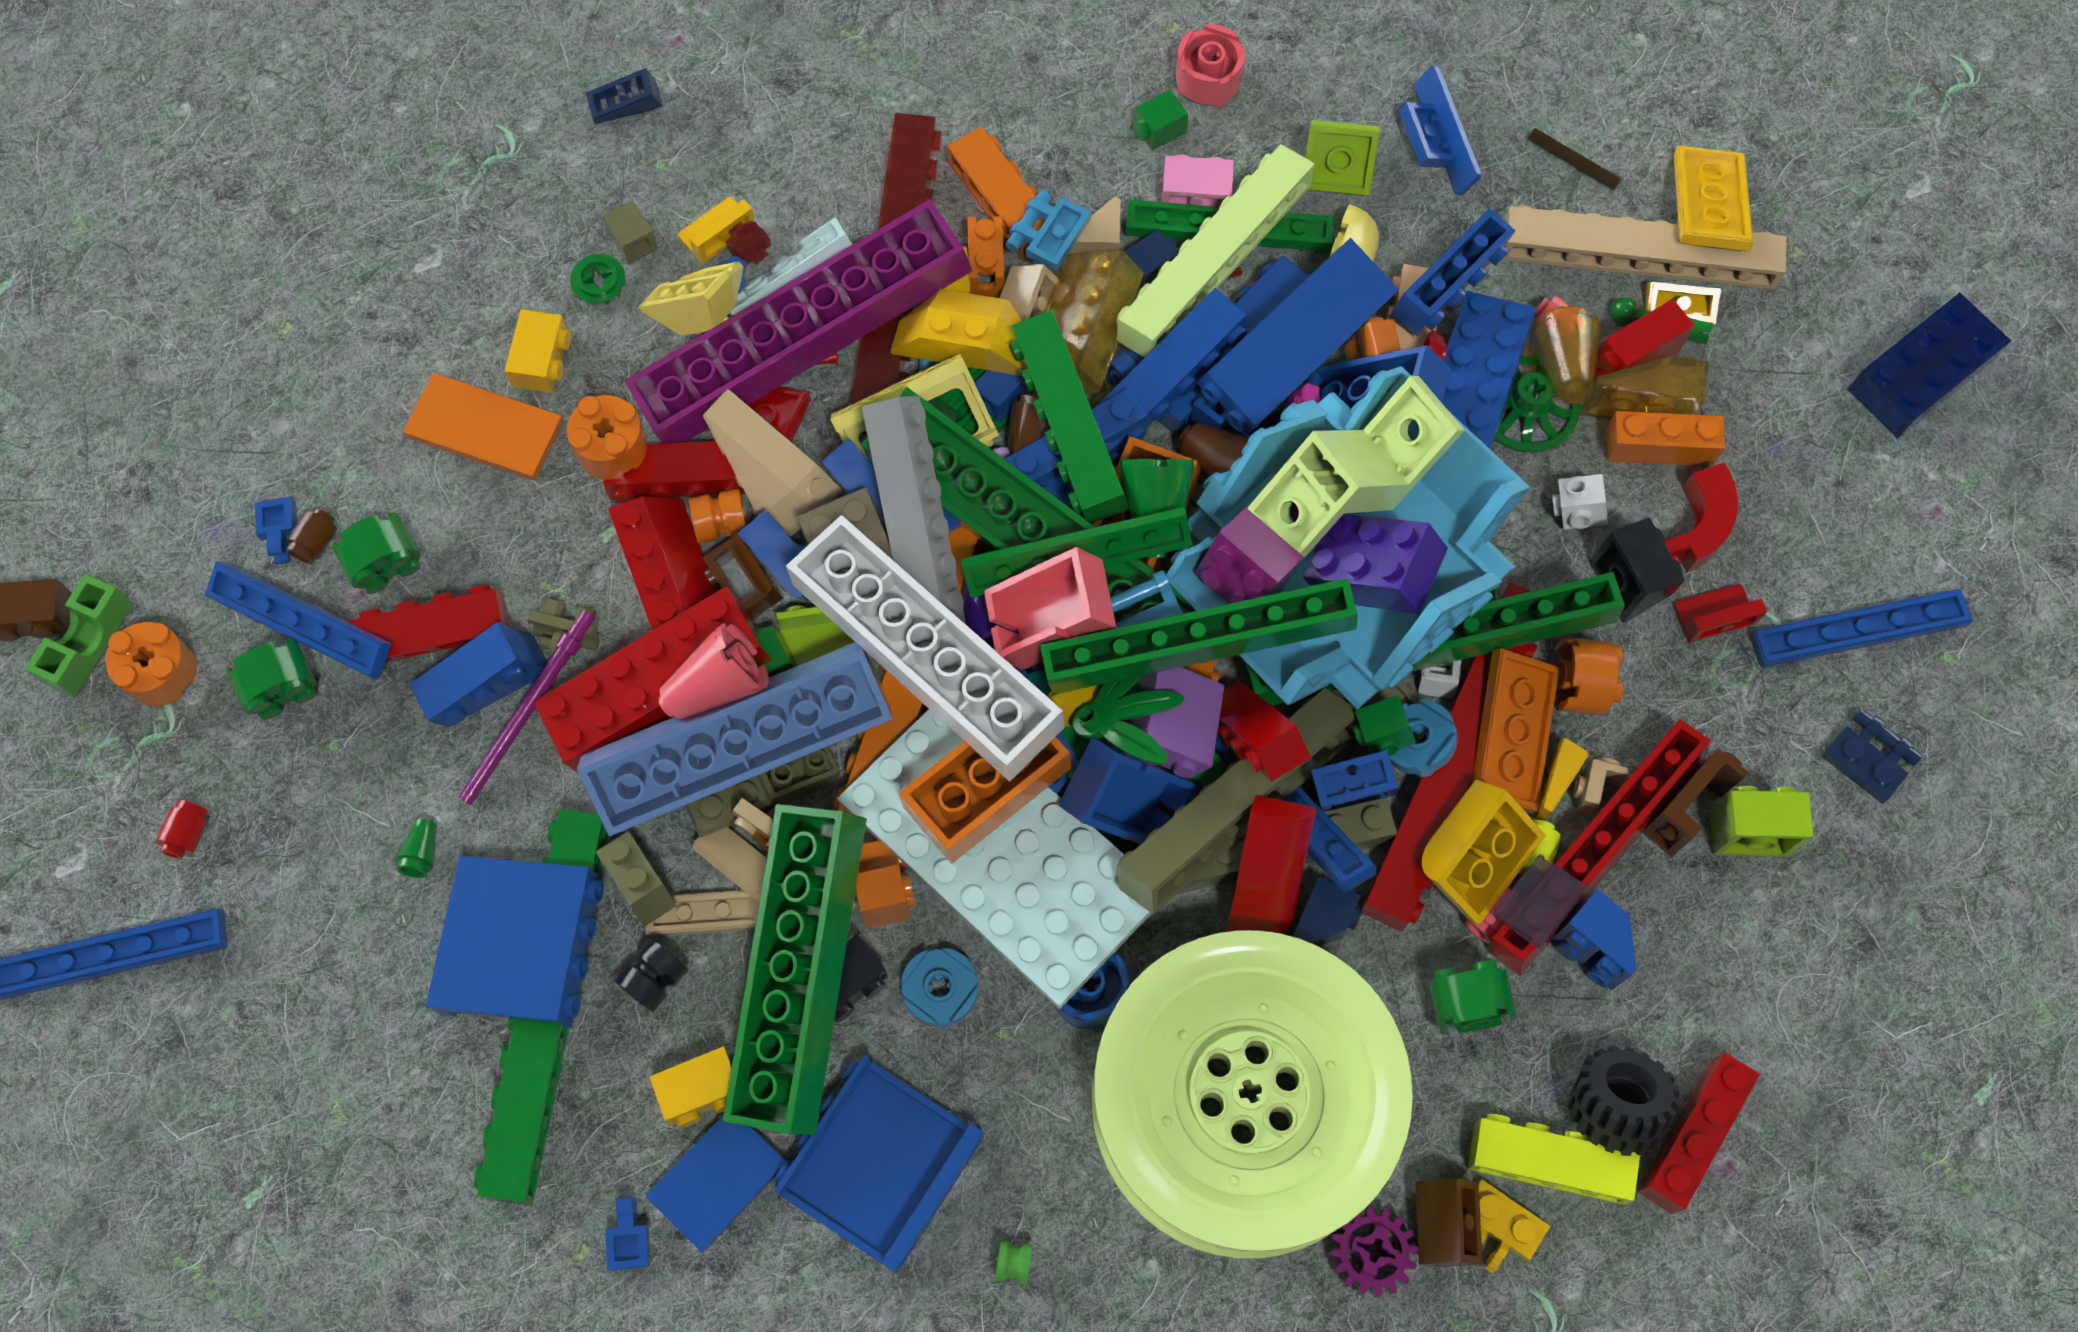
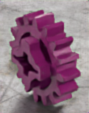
[1328,1206,1418,1298]

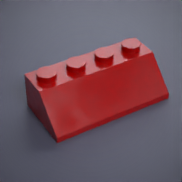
[608,496,717,630]

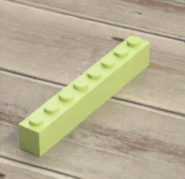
[1116,144,1315,358]

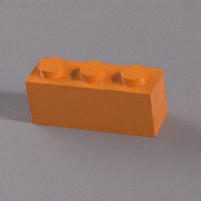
[1605,411,1725,467]

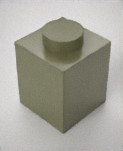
[602,200,658,264]

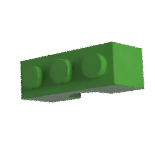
[24,574,133,698]

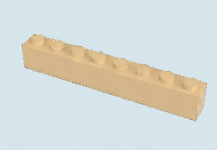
[1502,206,1786,290]

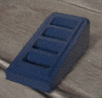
[586,68,663,124]

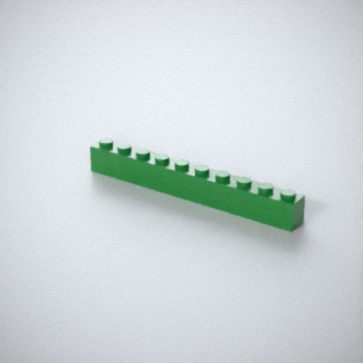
[1246,572,1625,705]
[474,809,608,1206]

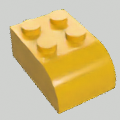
[1422,780,1546,926]

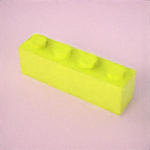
[1467,1114,1640,1205]

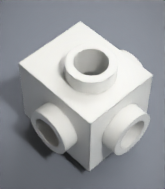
[1552,474,1608,530]

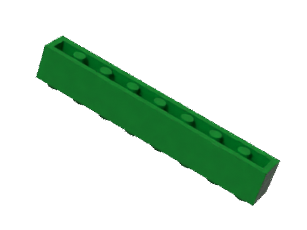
[1040,578,1358,695]

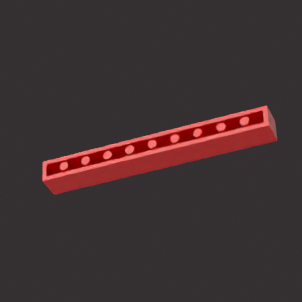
[1362,581,1537,932]

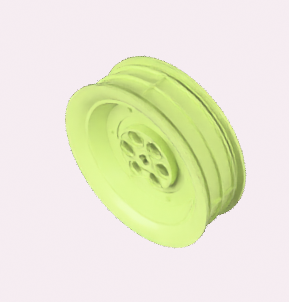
[1092,931,1413,1259]

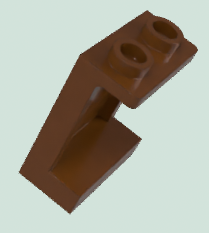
[1642,748,1748,857]

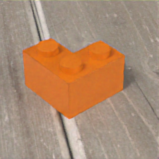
[856,840,916,929]

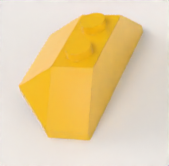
[890,289,1028,376]

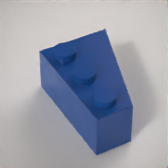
[409,622,548,726]

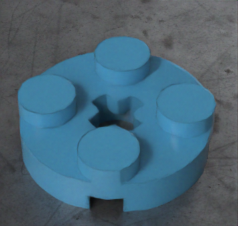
[1389,700,1459,777]
[901,948,979,1028]

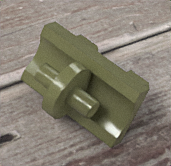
[527,598,600,659]

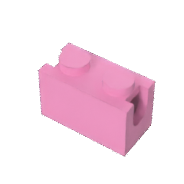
[1162,154,1234,207]

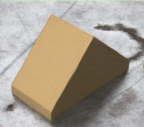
[1067,196,1120,260]

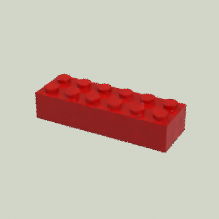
[533,586,772,773]

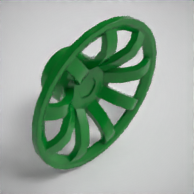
[1495,356,1581,453]

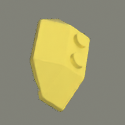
[638,261,744,336]

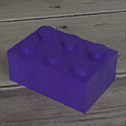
[1303,514,1448,614]

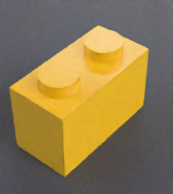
[504,309,571,393]
[649,1046,733,1128]

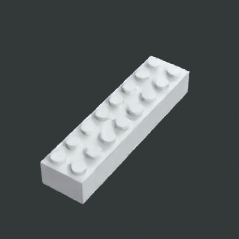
[786,515,1065,782]

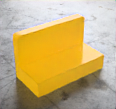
[678,197,756,265]

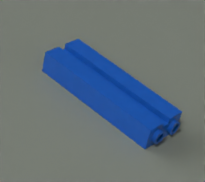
[1197,237,1399,435]

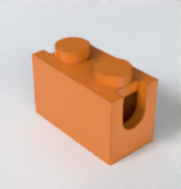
[968,216,1004,298]

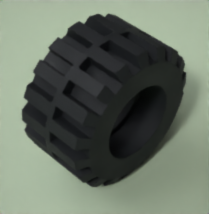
[1568,1046,1680,1156]

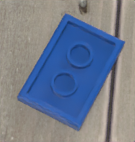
[645,1115,786,1253]

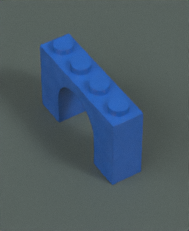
[738,438,886,601]

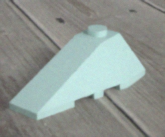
[730,217,853,316]

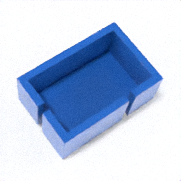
[1058,737,1200,844]

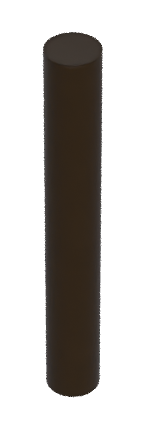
[1528,128,1622,191]

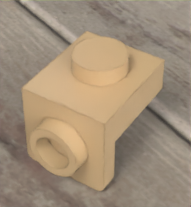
[1573,758,1630,815]

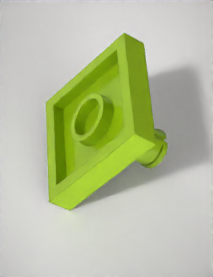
[1306,120,1380,196]

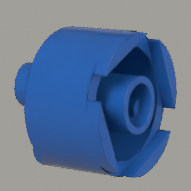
[1054,952,1129,1029]

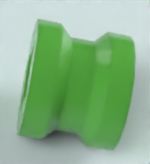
[996,1240,1033,1285]

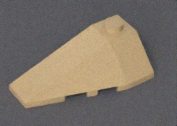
[702,389,841,537]

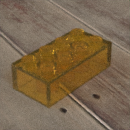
[1044,249,1144,393]

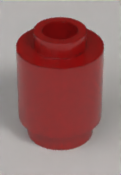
[155,800,208,860]

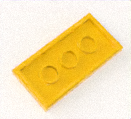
[1674,146,1753,252]

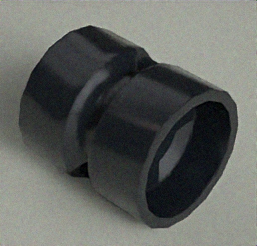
[614,938,688,1013]

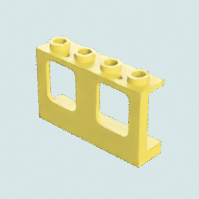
[830,353,999,460]

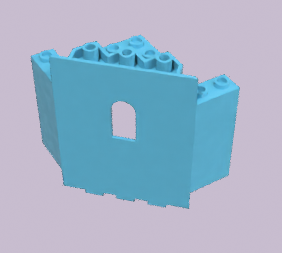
[1166,366,1530,710]

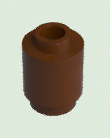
[285,508,337,565]

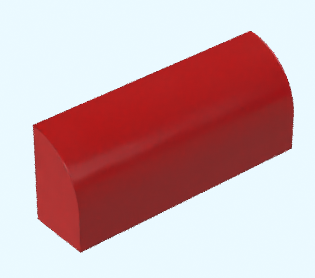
[1227,795,1317,936]

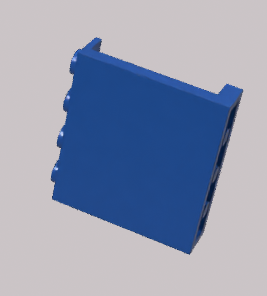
[425,856,604,1029]
[774,1054,985,1274]

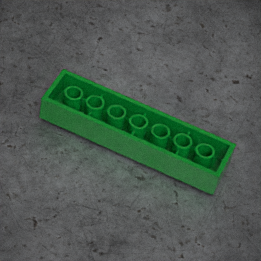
[723,804,867,1135]

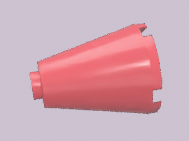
[659,623,769,720]

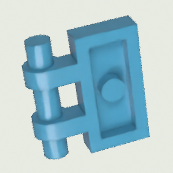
[1005,190,1091,272]

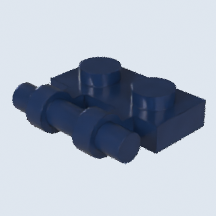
[1821,708,1923,804]

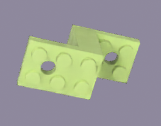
[1247,376,1465,559]

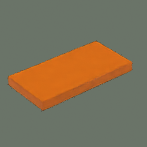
[403,373,564,481]
[1472,648,1560,812]

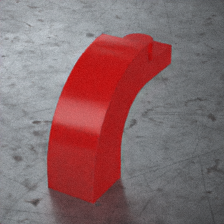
[1665,462,1738,573]

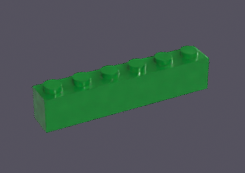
[1010,309,1129,524]

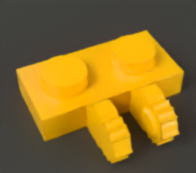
[1479,1179,1551,1274]

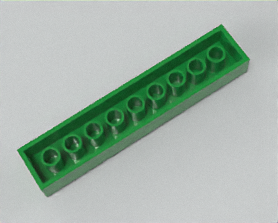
[861,387,1196,624]

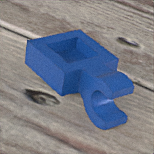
[254,497,296,565]
[605,1197,650,1271]

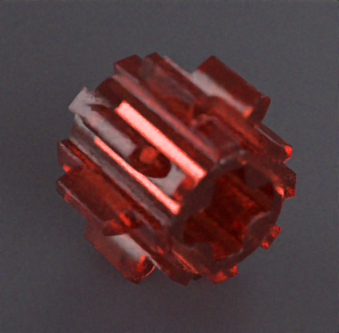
[725,221,772,266]

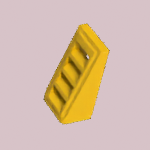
[1536,738,1589,821]

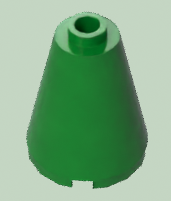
[1120,459,1195,558]

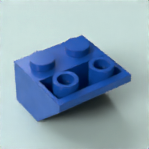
[1552,889,1637,990]

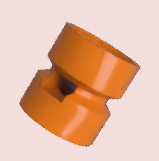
[689,488,747,544]

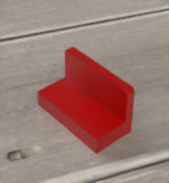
[1673,584,1767,643]

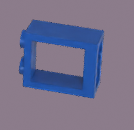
[1311,750,1398,812]

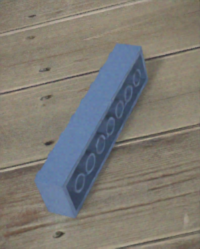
[577,642,893,837]

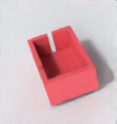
[984,547,1117,670]

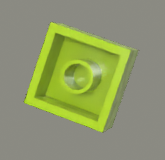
[1709,786,1814,857]

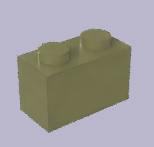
[596,831,677,927]

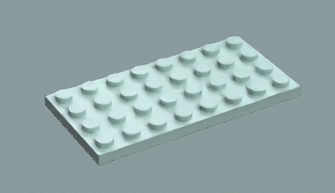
[837,709,1152,1009]

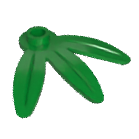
[1073,676,1184,765]

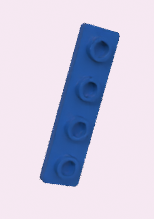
[1399,65,1482,195]

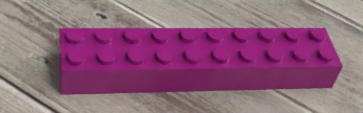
[625,199,972,443]

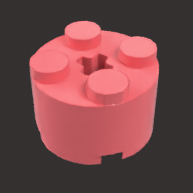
[1176,24,1246,107]

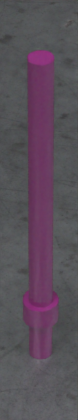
[458,609,596,805]

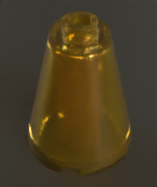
[1529,305,1602,404]

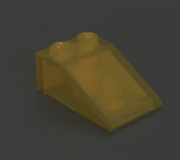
[1580,356,1708,420]

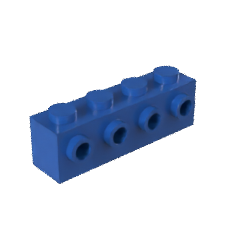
[1391,208,1516,337]

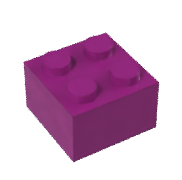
[1194,508,1304,604]

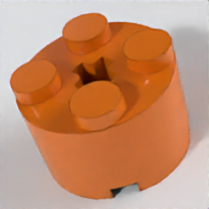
[567,395,647,480]
[105,622,197,706]
[1551,637,1623,715]

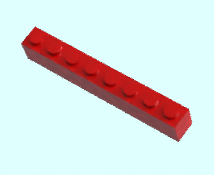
[1489,719,1711,976]

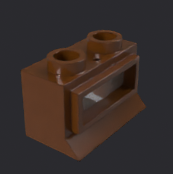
[703,530,783,620]

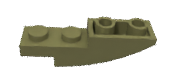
[685,746,841,838]

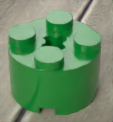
[332,512,420,594]
[226,639,317,720]
[1429,960,1517,1034]

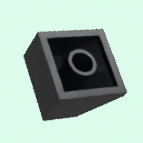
[1588,517,1685,623]

